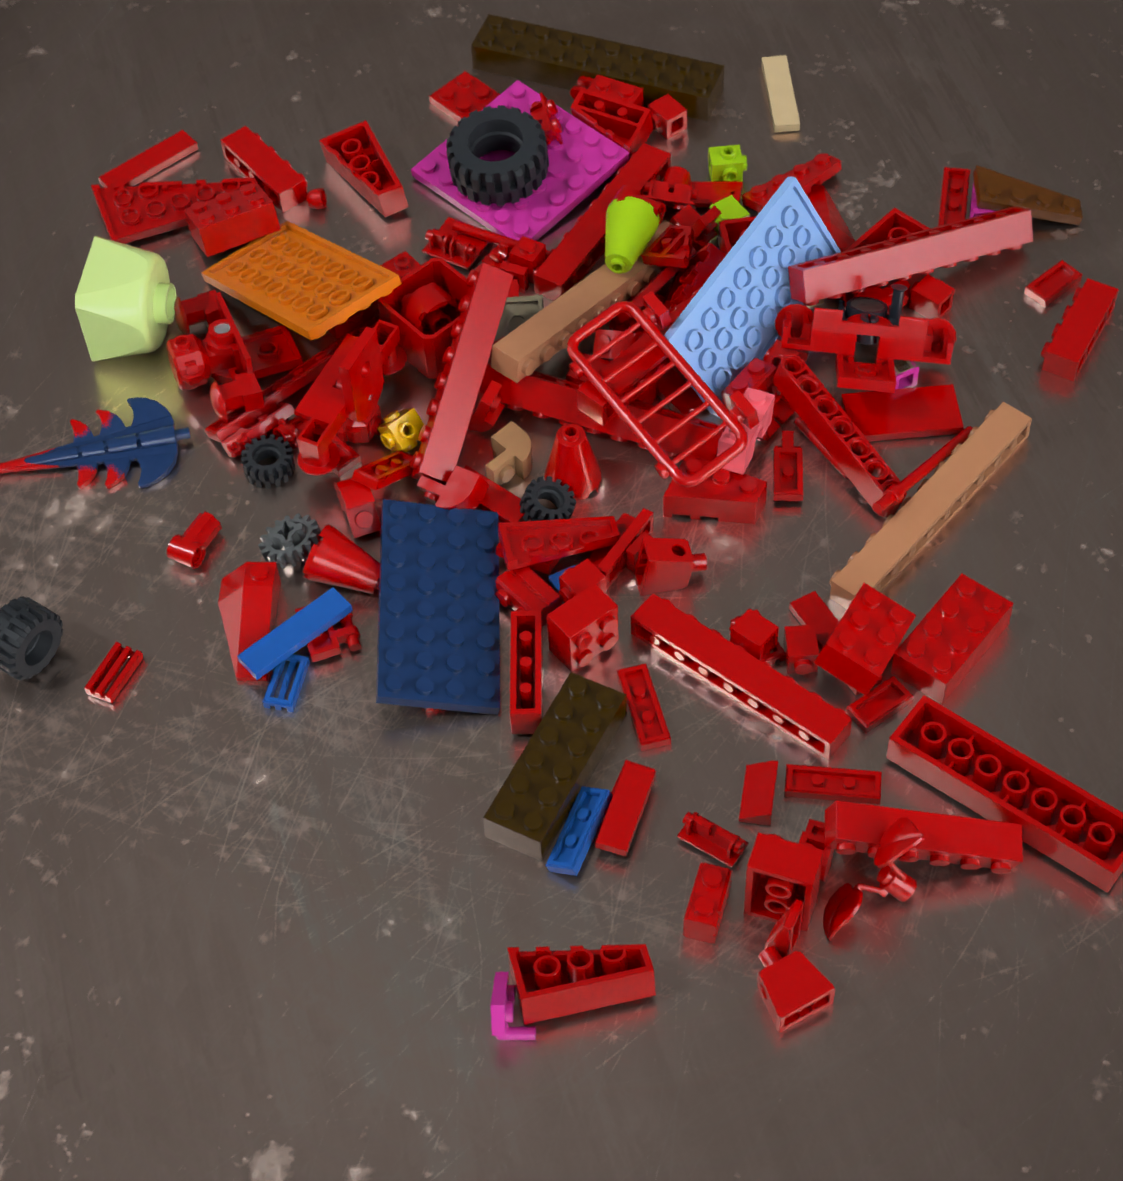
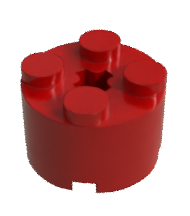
[400,282,461,335]

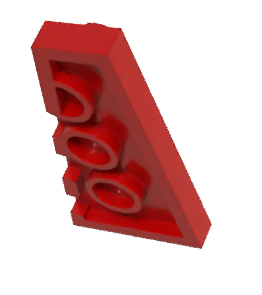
[741,153,842,213]

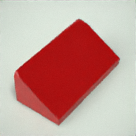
[739,760,778,826]

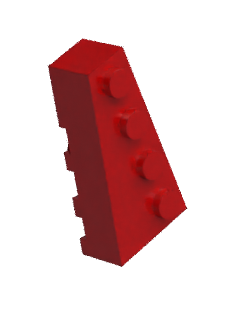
[319,120,409,217]

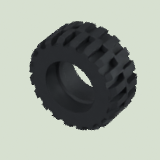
[446,105,549,206]

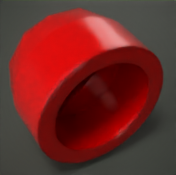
[306,188,327,210]

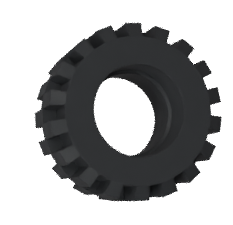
[0,596,63,680]

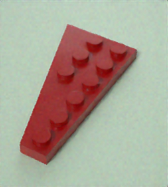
[91,177,257,244]

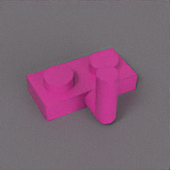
[490,972,536,1040]

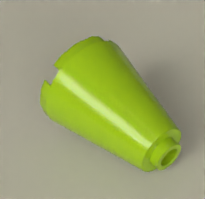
[605,196,660,274]

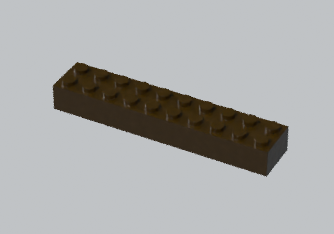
[471,14,724,121]

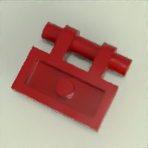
[294,606,361,663]

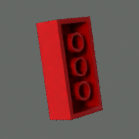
[891,573,1014,705]

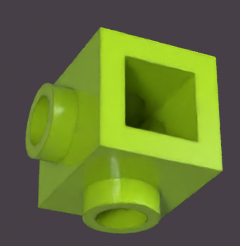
[708,144,747,182]

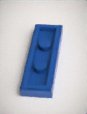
[545,786,613,876]

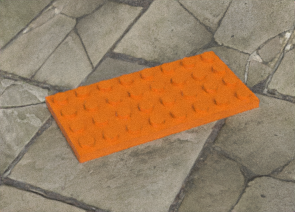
[201,221,402,341]

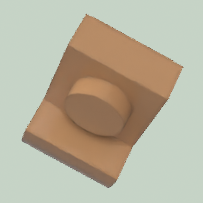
[486,421,533,485]

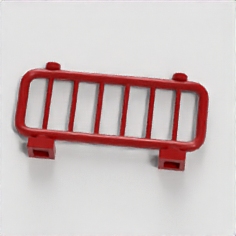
[567,291,759,487]

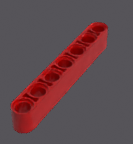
[773,354,907,518]

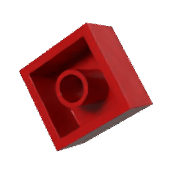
[547,583,619,672]

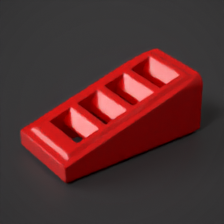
[764,899,804,958]

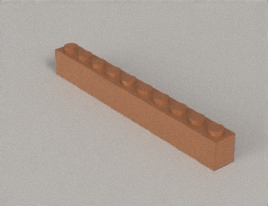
[491,220,673,383]
[829,402,1032,609]

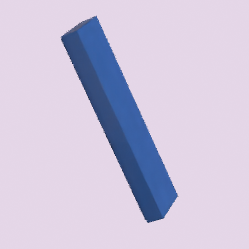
[237,587,353,680]

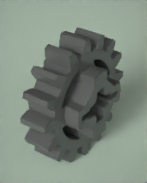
[258,514,323,568]

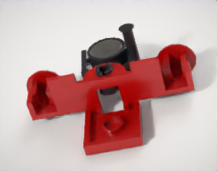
[775,284,956,393]

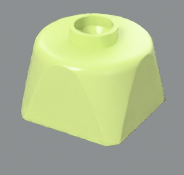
[75,236,177,361]

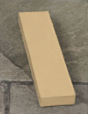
[761,55,800,132]

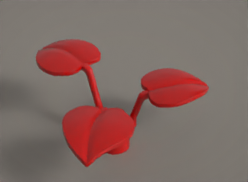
[823,817,926,941]

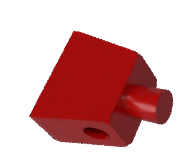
[634,538,707,596]
[757,946,835,1033]

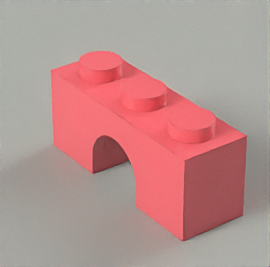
[717,387,775,475]

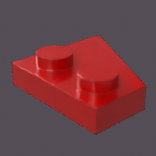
[641,225,695,268]

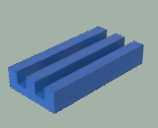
[263,654,310,713]

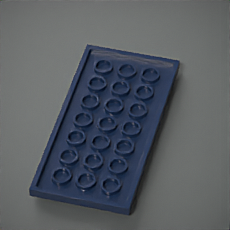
[376,499,500,715]

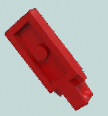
[221,402,294,458]
[773,431,803,501]

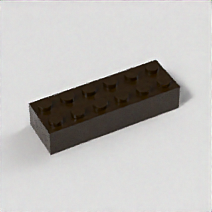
[483,672,627,861]

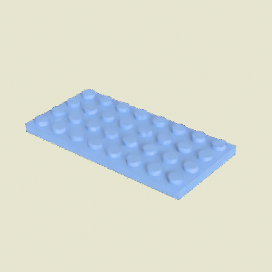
[664,176,841,419]

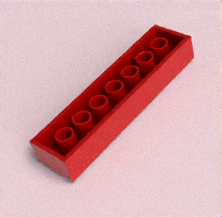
[886,695,1123,893]

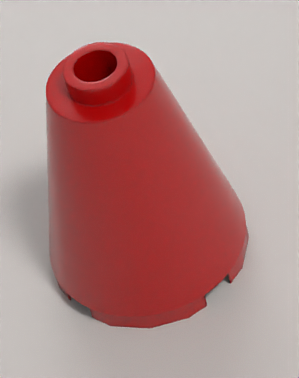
[544,424,602,501]
[303,524,380,594]

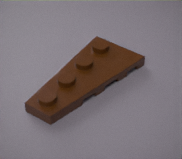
[973,165,1083,225]

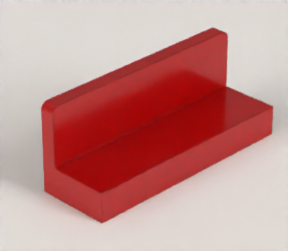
[588,508,654,590]

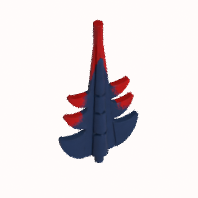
[0,397,191,490]

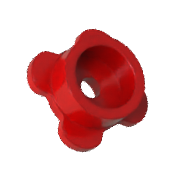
[273,418,299,449]

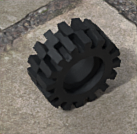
[241,434,295,489]
[520,476,576,521]

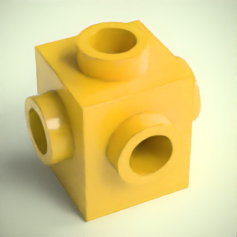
[377,408,424,452]

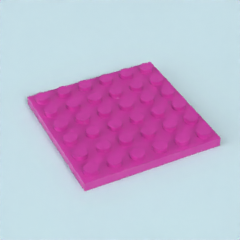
[411,80,630,241]

